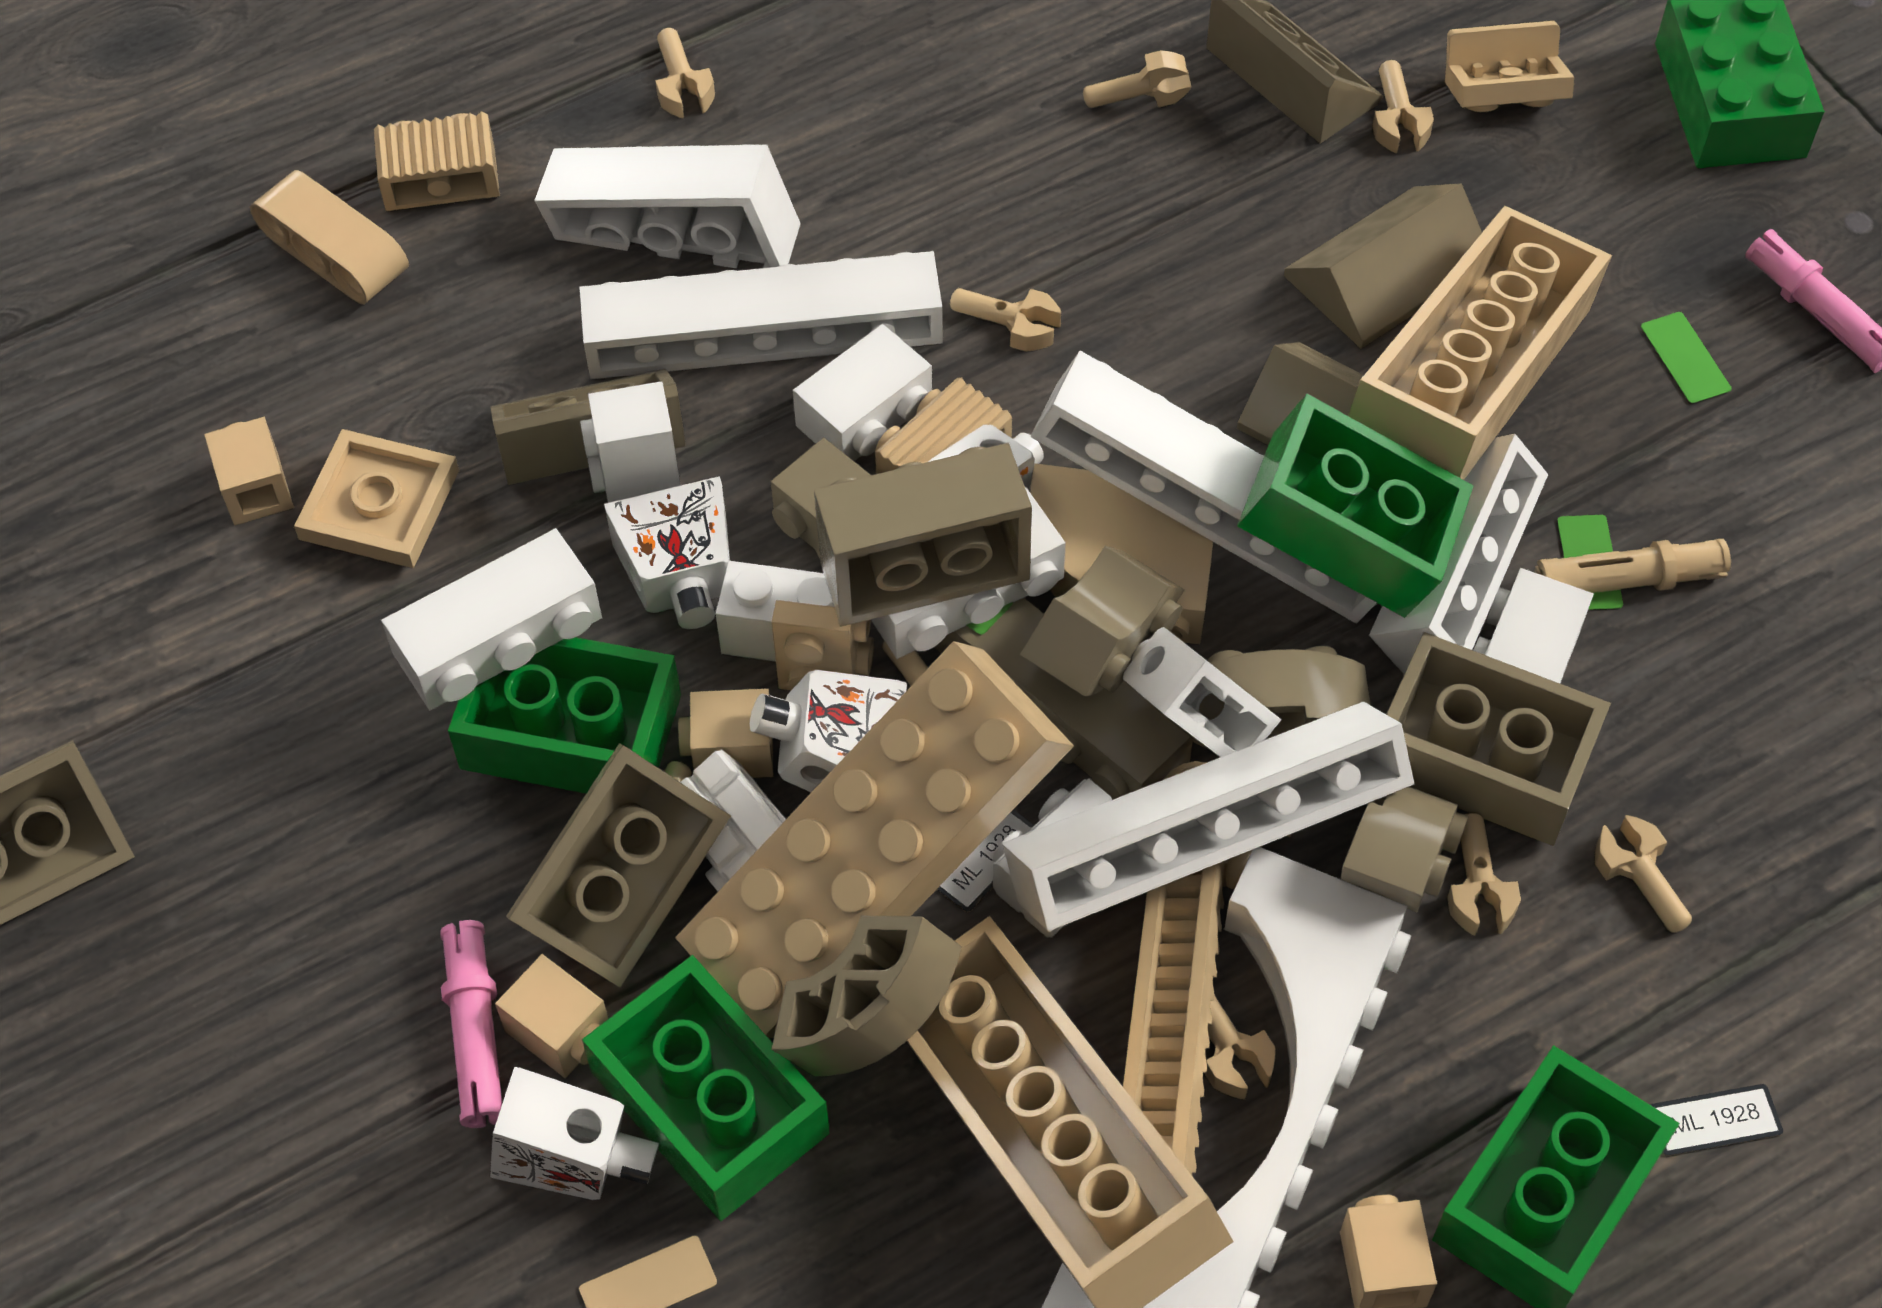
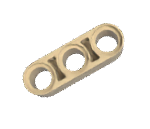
[250,170,409,304]

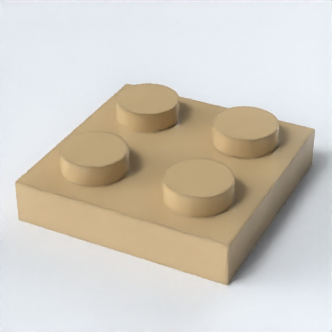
[294,429,459,568]

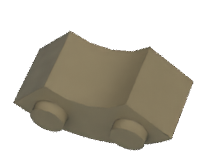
[1020,546,1184,696]
[1193,646,1371,751]
[1341,787,1469,912]
[771,916,962,1076]

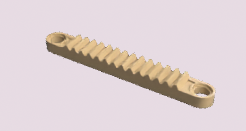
[1123,761,1229,1175]

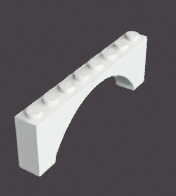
[1042,847,1411,1308]

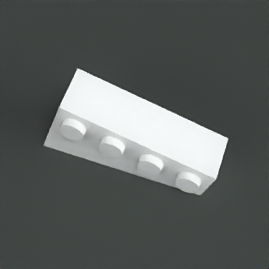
[535,145,801,268]

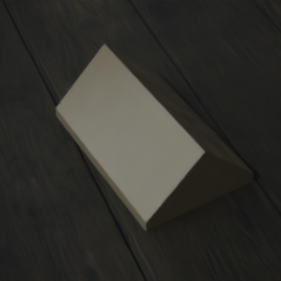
[1206,0,1383,144]
[1284,183,1482,349]
[1237,342,1364,445]
[490,369,686,485]
[0,740,135,925]
[506,743,731,987]

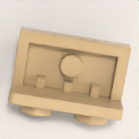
[1445,21,1574,112]
[771,600,874,690]

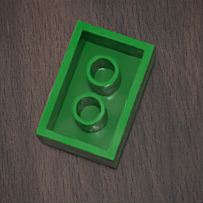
[1655,0,1825,168]
[1237,394,1474,618]
[448,637,681,794]
[582,955,830,1222]
[1432,1045,1680,1308]

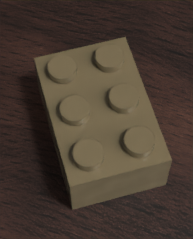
[814,442,1032,627]
[1387,632,1611,846]

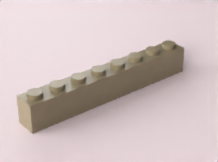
[771,437,1193,800]

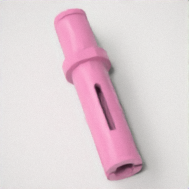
[1745,229,1882,373]
[440,920,502,1128]

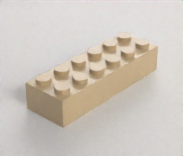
[1348,206,1612,480]
[675,641,1074,1038]
[906,916,1234,1308]

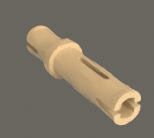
[1535,539,1731,593]

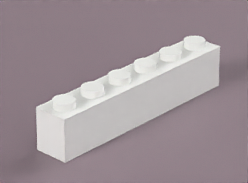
[580,251,943,379]
[1030,351,1376,624]
[1002,702,1414,931]

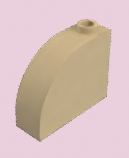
[1030,463,1213,644]

